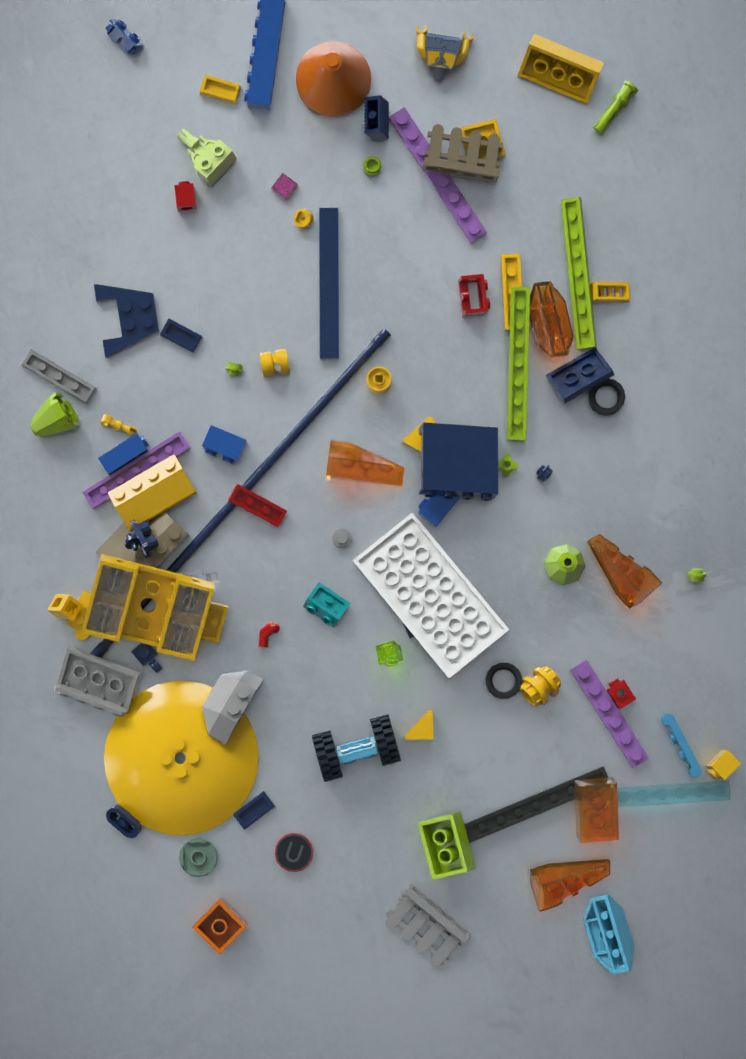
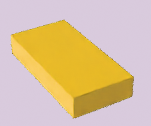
[199,75,241,104]

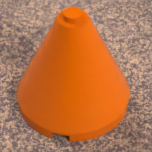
[296,41,371,117]

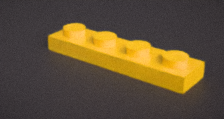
[501,254,522,331]

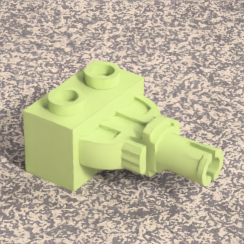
[177,128,237,186]

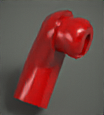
[258,622,280,647]

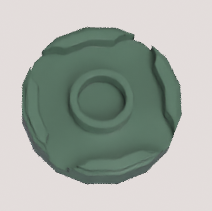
[179,838,218,877]

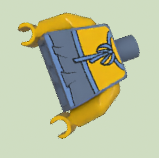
[416,25,474,79]

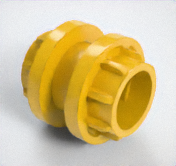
[520,666,561,707]

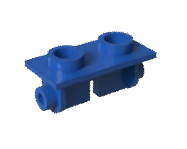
[105,19,144,55]

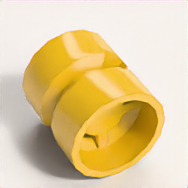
[260,349,290,378]
[367,366,392,395]

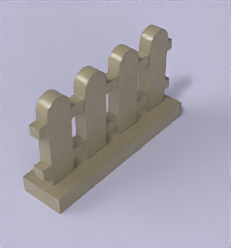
[422,124,503,182]

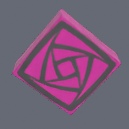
[271,173,298,200]

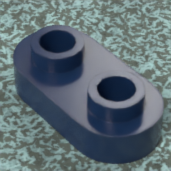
[106,805,142,838]

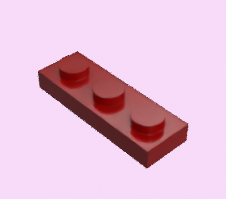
[227,483,287,527]

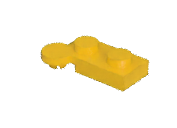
[66,590,91,641]

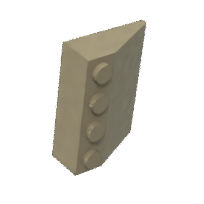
[96,512,190,568]

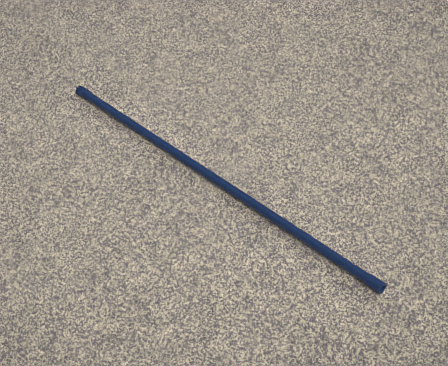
[90,328,391,658]

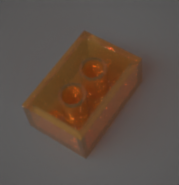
[574,778,619,843]

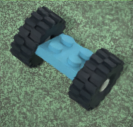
[312,714,401,782]

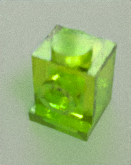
[376,641,403,666]

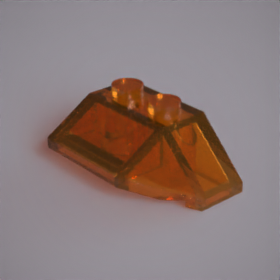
[529,281,574,358]

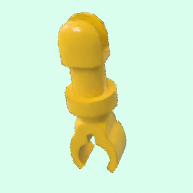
[100,414,137,436]

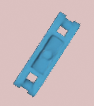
[661,714,702,777]

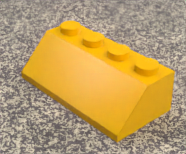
[517,34,604,104]
[108,455,196,531]

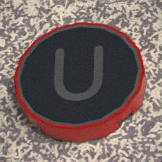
[275,833,313,872]

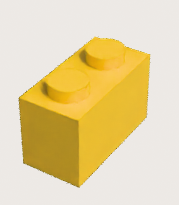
[706,749,741,780]

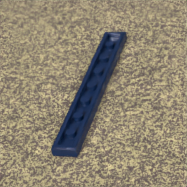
[319,208,339,359]

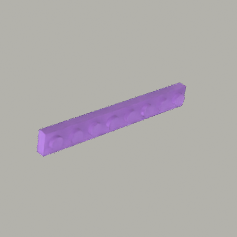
[389,107,487,243]

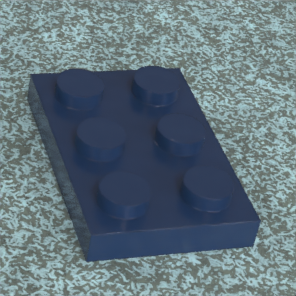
[546,348,614,403]

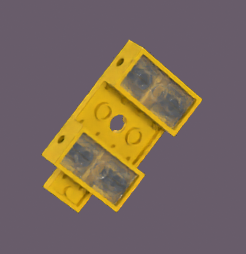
[81,554,228,661]

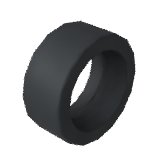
[588,378,625,416]
[485,663,522,699]

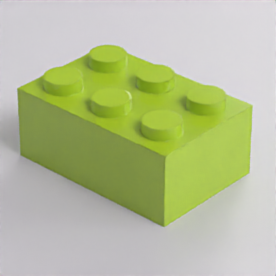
[418,811,476,880]

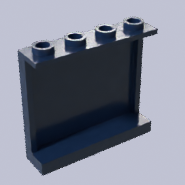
[419,422,498,501]

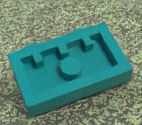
[303,582,351,627]

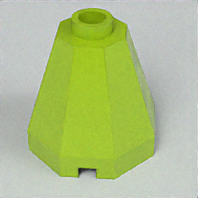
[30,392,80,437]
[544,544,586,585]

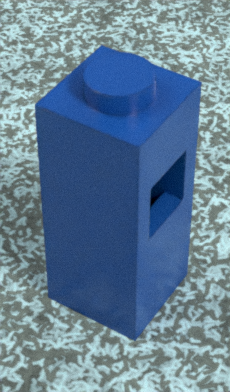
[98,433,149,475]

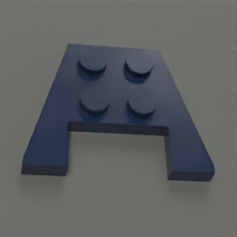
[94,284,159,358]

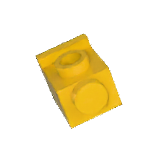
[47,594,82,621]

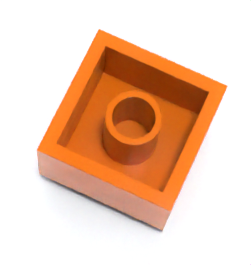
[192,898,248,955]

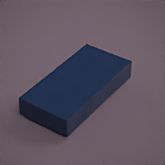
[160,318,202,353]
[233,791,275,830]

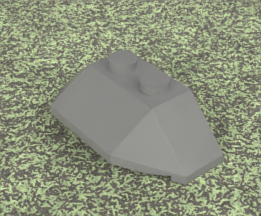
[202,670,264,745]

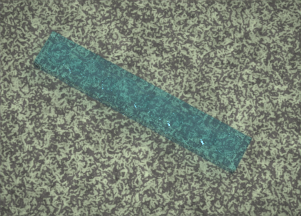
[613,780,731,807]

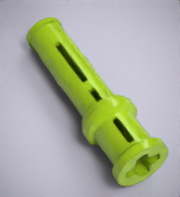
[593,80,638,134]

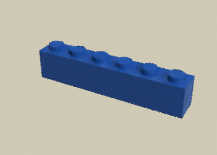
[244,0,286,110]

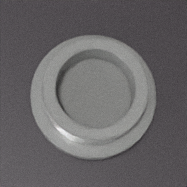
[333,529,352,548]

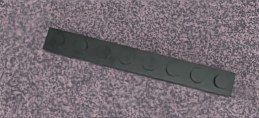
[464,766,611,843]

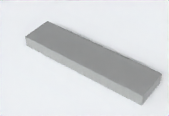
[21,349,97,404]

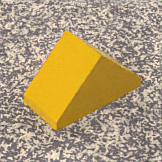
[404,709,434,740]

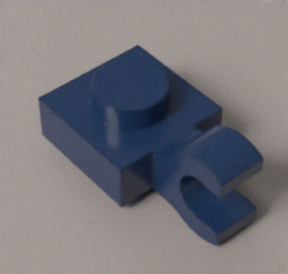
[131,643,163,673]

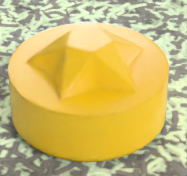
[294,209,314,228]

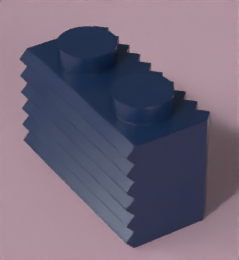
[364,95,389,140]

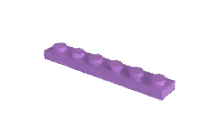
[82,432,190,509]
[570,660,649,768]

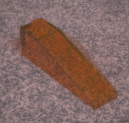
[326,440,404,487]
[587,534,662,609]
[530,859,610,912]

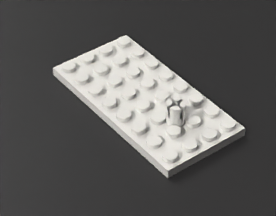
[353,513,510,680]

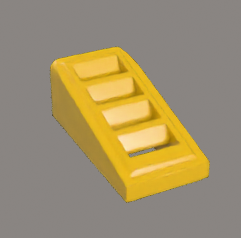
[590,282,630,303]

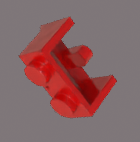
[458,274,490,317]

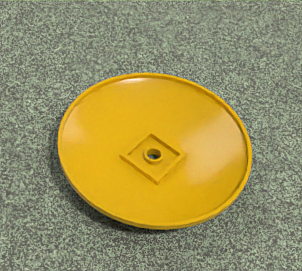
[104,681,259,836]

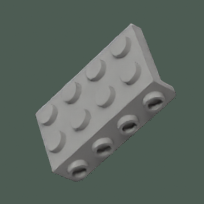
[54,647,141,716]

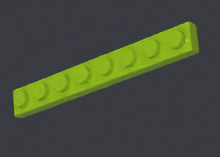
[561,197,597,350]
[507,287,530,440]

